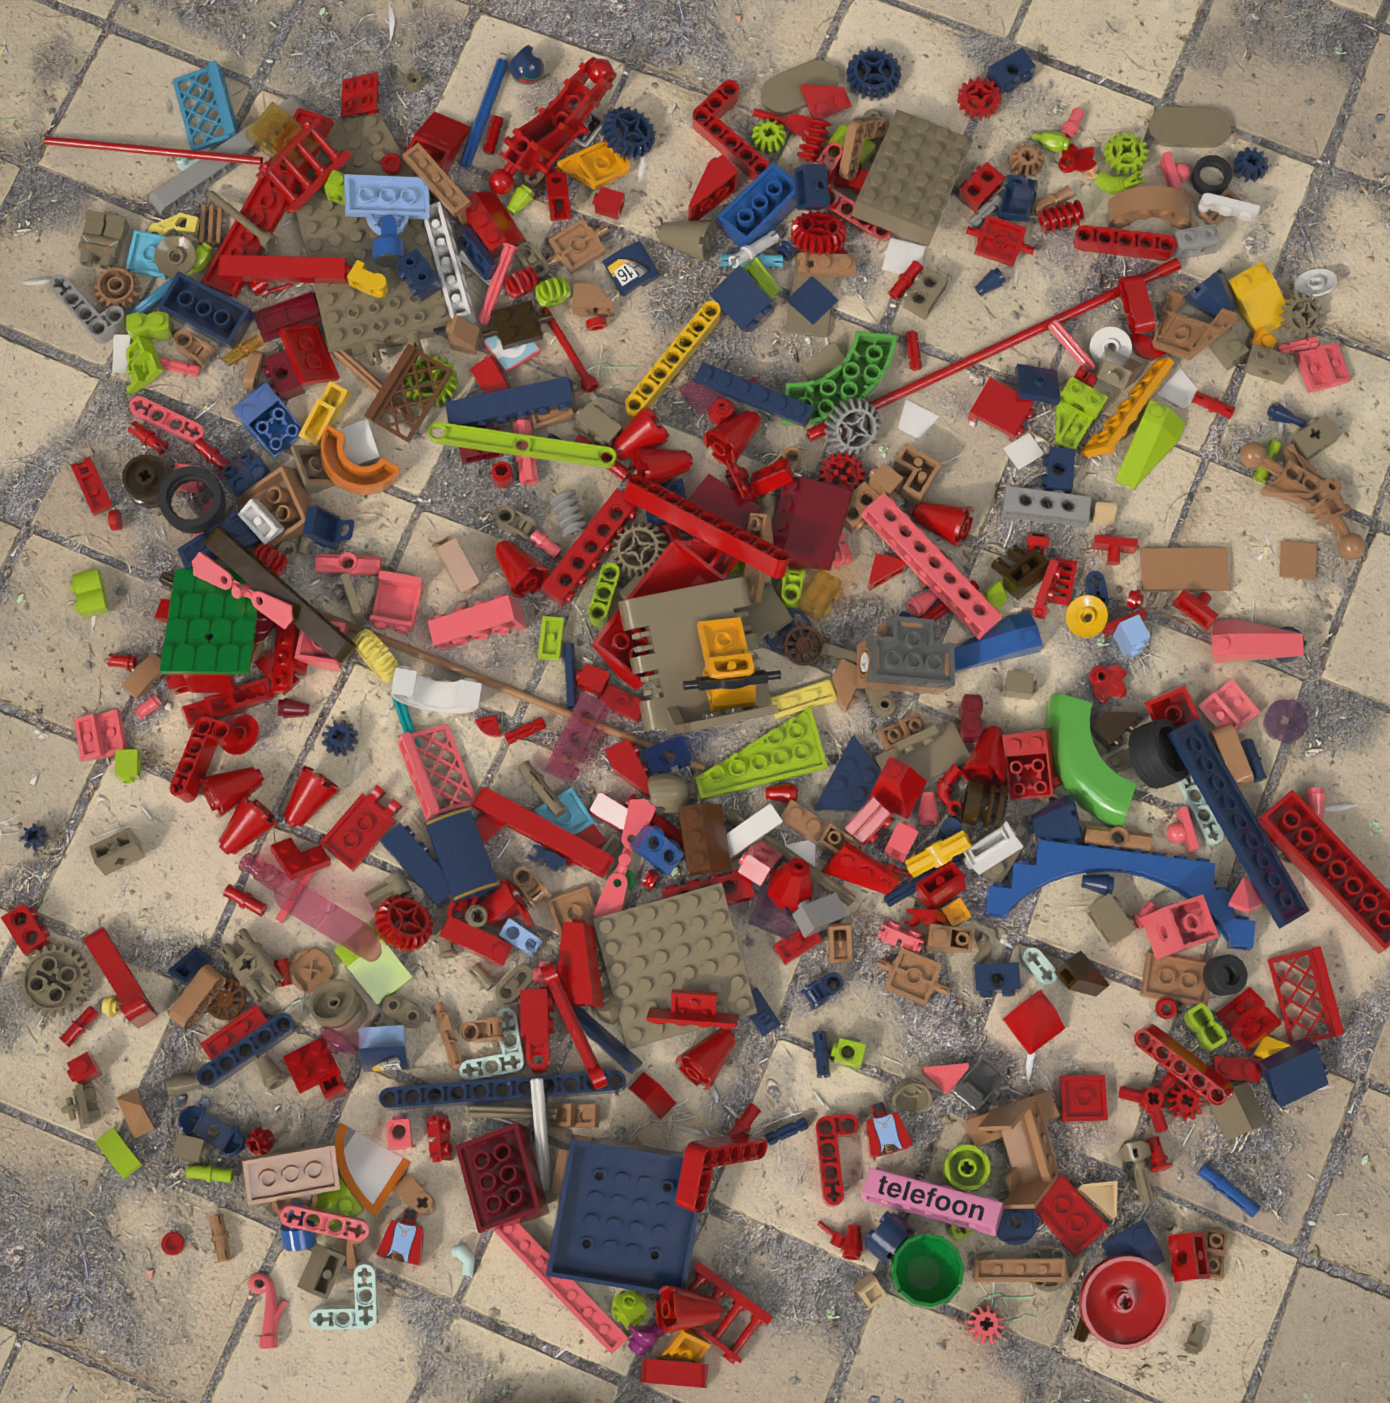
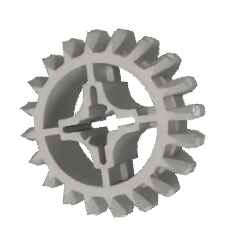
[824,398,882,455]

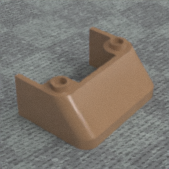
[978,1097,1059,1209]

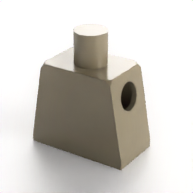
[1097,348,1142,390]

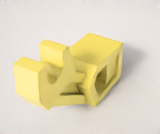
[147,213,200,236]

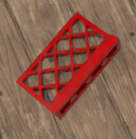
[1267,946,1344,1046]

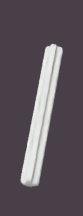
[530,1078,552,1191]

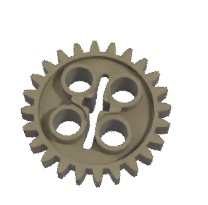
[16,944,91,1018]

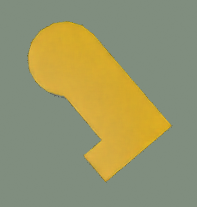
[347,260,388,298]

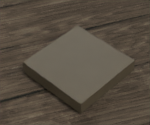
[341,572,366,626]

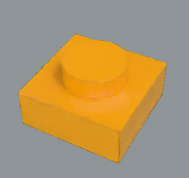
[1249,327,1278,349]
[941,898,972,927]

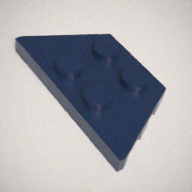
[814,735,882,812]

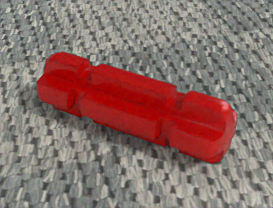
[483,115,503,155]
[905,330,922,371]
[504,717,546,744]

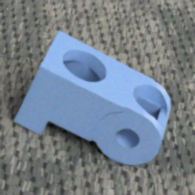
[498,918,542,957]

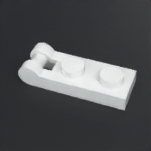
[1198,193,1260,221]

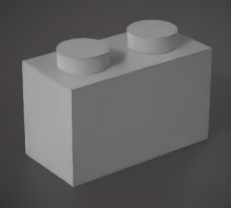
[792,892,849,938]

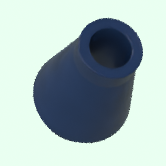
[974,268,1006,297]
[1081,874,1114,896]

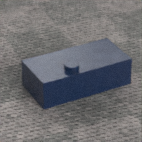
[157,271,255,352]

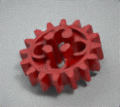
[819,452,865,492]

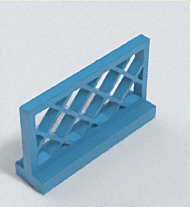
[172,60,239,151]

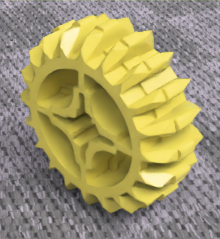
[352,629,400,683]

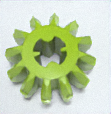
[751,118,786,155]
[535,277,571,307]

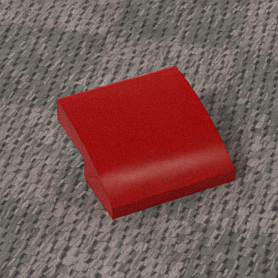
[1216,987,1281,1051]

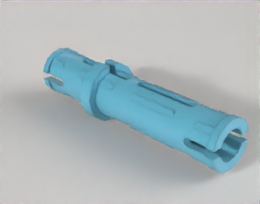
[720,253,783,268]

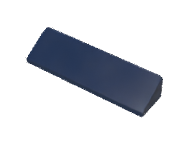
[573,1006,643,1075]

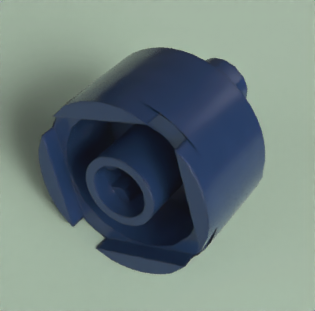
[864,1211,916,1267]

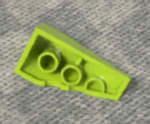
[1115,400,1186,489]

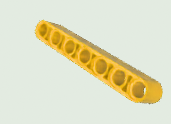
[625,301,721,419]

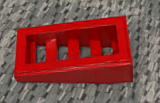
[1048,558,1078,606]

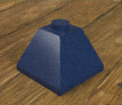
[1101,1219,1165,1266]

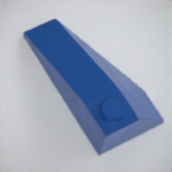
[954,611,1043,672]

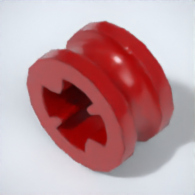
[641,869,660,891]

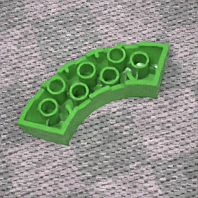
[781,331,897,426]
[1045,694,1137,828]

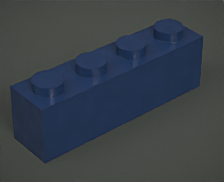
[380,823,452,909]

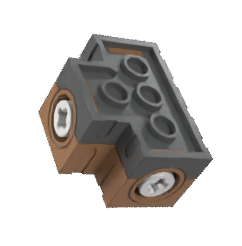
[857,616,955,695]

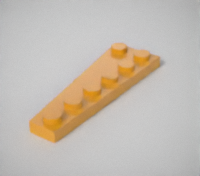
[1080,357,1175,458]

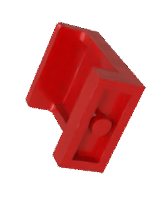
[968,378,1035,442]

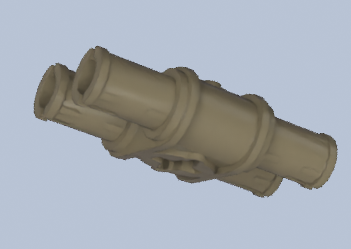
[218,928,285,1002]

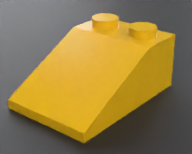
[1228,261,1287,335]

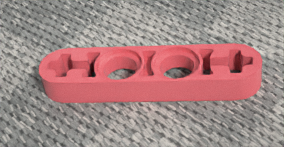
[129,396,205,444]
[280,1204,369,1241]

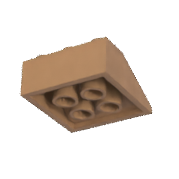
[234,466,313,548]

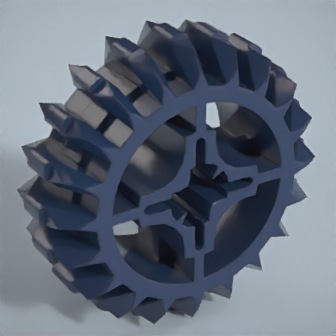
[846,46,901,101]
[601,106,656,160]

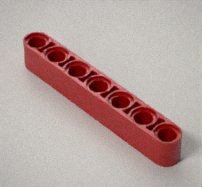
[471,786,614,878]

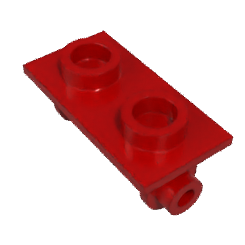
[426,1114,453,1163]

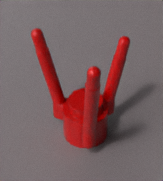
[247,282,293,298]

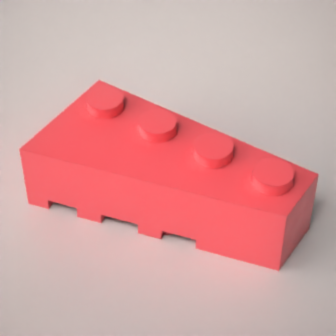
[428,594,527,650]

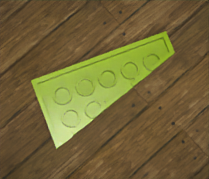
[695,706,828,801]

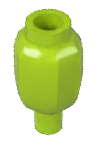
[1032,131,1070,152]
[186,242,213,278]

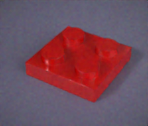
[283,1036,341,1094]
[1059,1075,1108,1123]

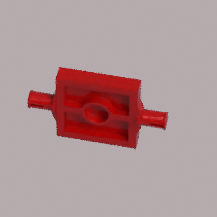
[966,215,1035,267]

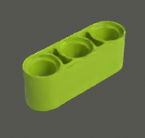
[588,563,620,627]

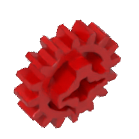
[957,76,1002,121]

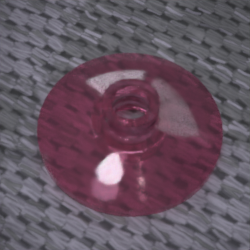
[319,1026,359,1055]

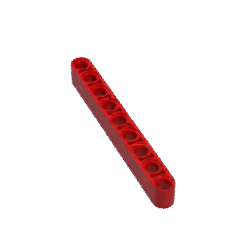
[624,474,790,579]

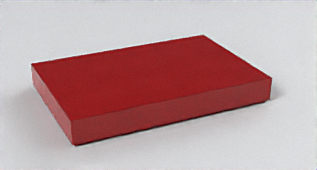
[278,324,340,386]
[1033,1174,1109,1257]

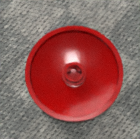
[1079,1254,1170,1349]

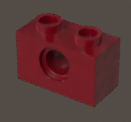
[263,350,305,402]

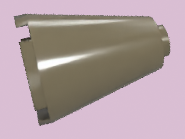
[657,220,717,261]

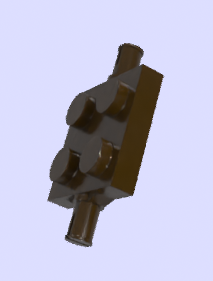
[482,300,553,350]

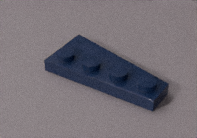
[177,502,262,570]

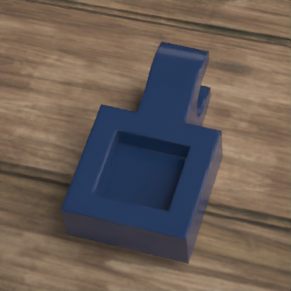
[527,844,568,872]

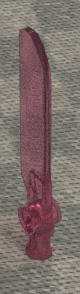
[238,853,382,962]

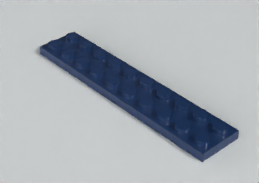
[1167,718,1310,929]

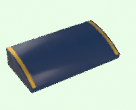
[425,806,499,903]

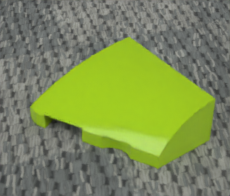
[126,336,164,394]

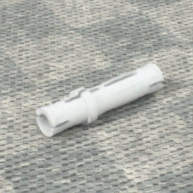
[728,230,779,268]

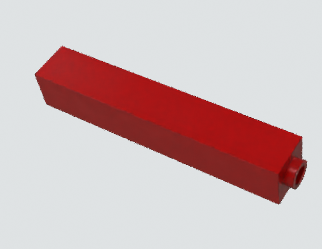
[218,255,352,284]

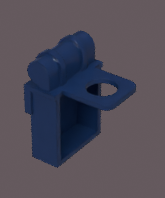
[998,175,1038,222]
[302,506,355,550]

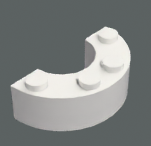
[391,666,482,714]

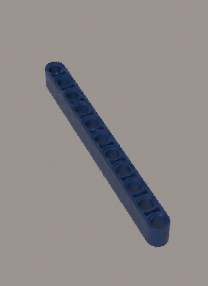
[379,1070,626,1111]

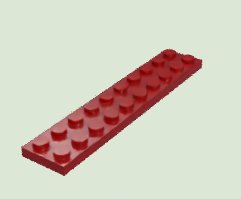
[201,107,334,298]

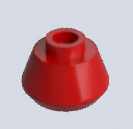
[708,398,737,425]

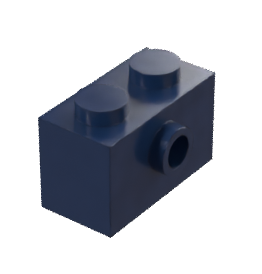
[794,165,830,210]

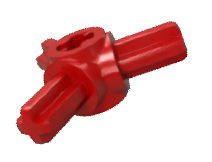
[1118,1072,1178,1133]

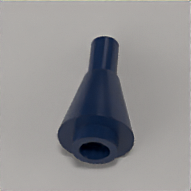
[1267,401,1306,428]

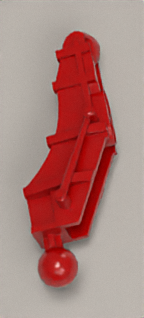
[488,57,617,195]

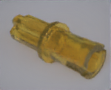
[223,334,263,366]

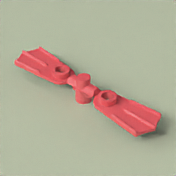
[192,552,294,629]
[593,798,656,918]

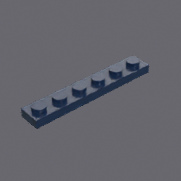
[693,362,815,428]

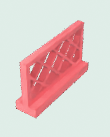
[397,724,476,821]

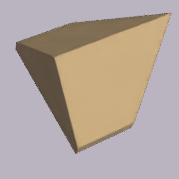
[1076,1181,1118,1221]

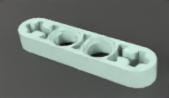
[1177,776,1224,846]

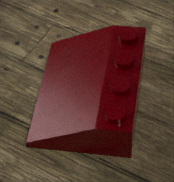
[772,477,853,571]
[455,1123,550,1233]

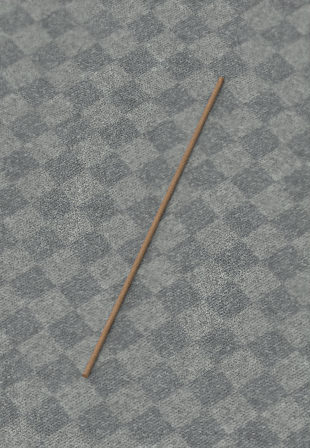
[315,608,707,772]

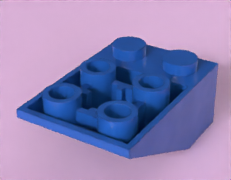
[230,382,302,459]

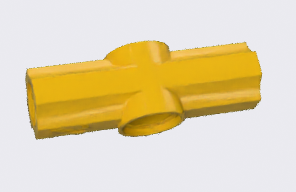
[905,829,972,878]

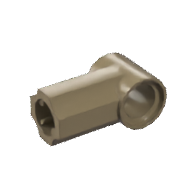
[364,871,412,910]

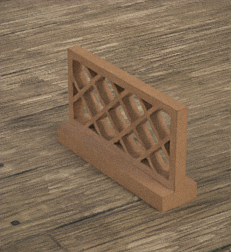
[402,143,471,229]

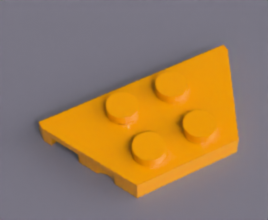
[557,141,630,190]

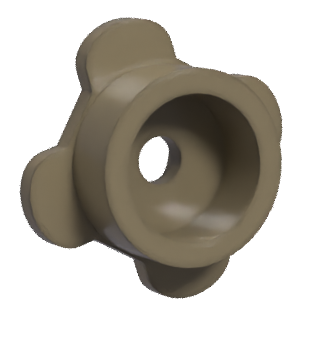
[402,69,426,92]

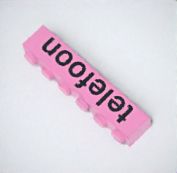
[862,1167,1003,1236]

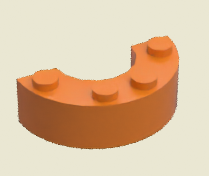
[321,424,401,495]

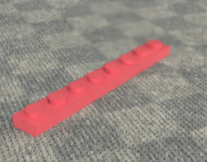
[493,1224,628,1354]

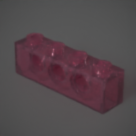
[544,692,609,784]

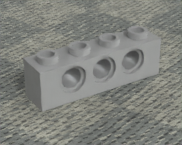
[1001,484,1091,528]

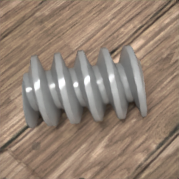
[552,490,587,539]

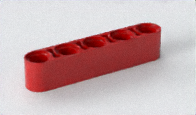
[1073,225,1177,261]
[1134,1024,1234,1106]

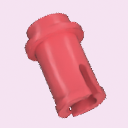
[133,694,163,720]
[1132,901,1158,929]

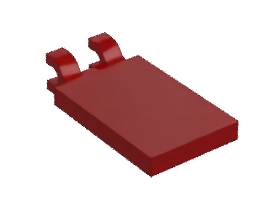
[320,785,403,872]

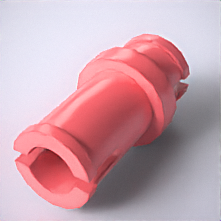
[1061,108,1085,140]
[529,529,563,560]

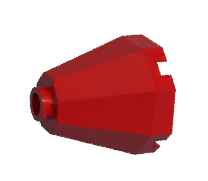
[767,858,814,912]

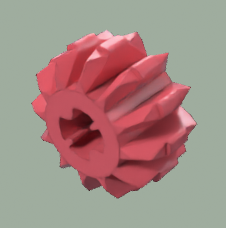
[966,1304,1005,1345]

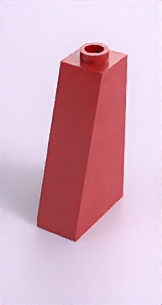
[553,919,603,1008]

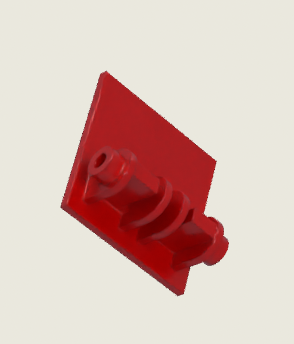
[341,72,380,118]
[725,460,759,505]

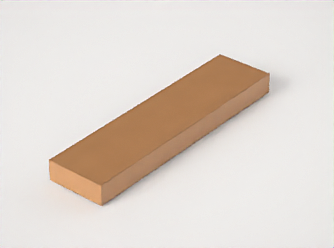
[974,1258,1067,1282]

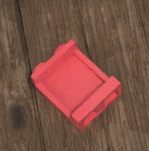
[369,570,424,634]

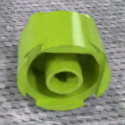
[942,1144,990,1192]

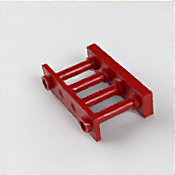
[255,118,352,213]
[687,1261,773,1365]

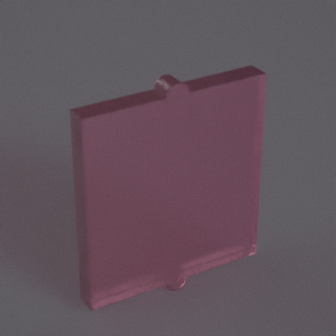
[679,378,727,416]

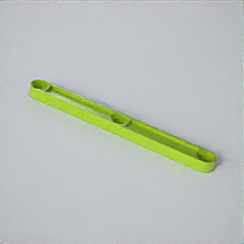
[428,422,616,469]

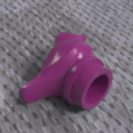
[628,1323,665,1356]

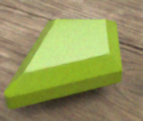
[983,580,1009,612]

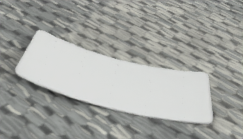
[112,335,130,373]

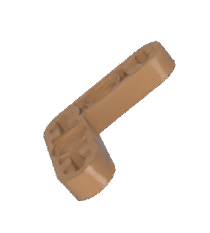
[839,116,889,181]

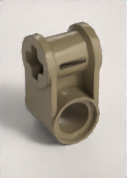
[496,505,538,542]

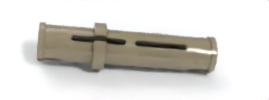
[518,760,567,818]

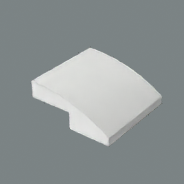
[338,419,380,466]

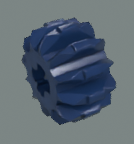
[1233,147,1269,183]
[321,720,359,757]

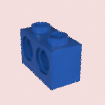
[629,825,684,875]

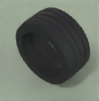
[158,466,226,534]
[1128,719,1189,789]

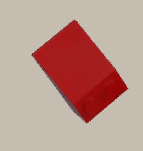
[688,154,739,221]

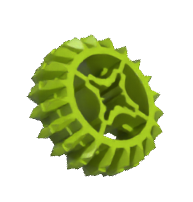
[404,352,459,408]

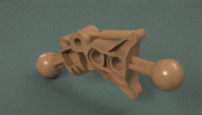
[1239,441,1366,560]

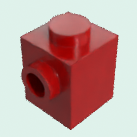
[592,186,625,220]
[67,1052,102,1086]

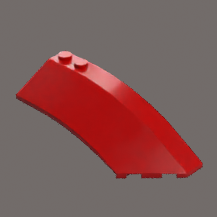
[591,538,739,690]

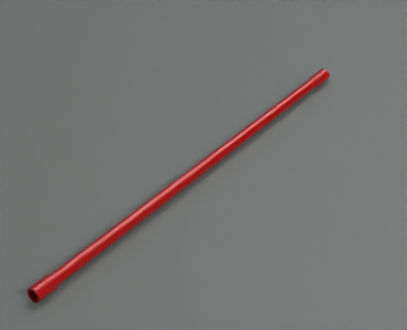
[806,258,1181,442]

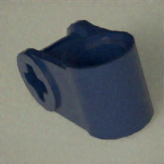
[800,972,843,1011]

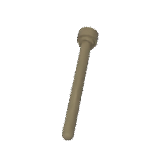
[207,191,279,251]

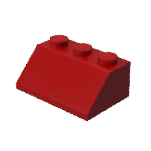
[465,191,526,259]

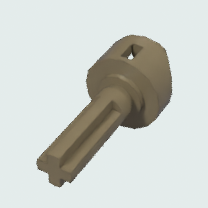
[1119,1138,1154,1204]

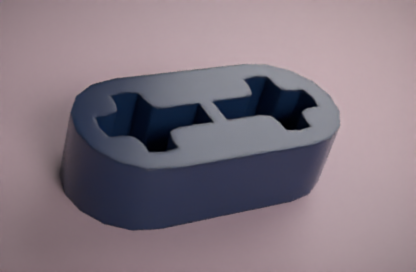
[1084,571,1109,607]

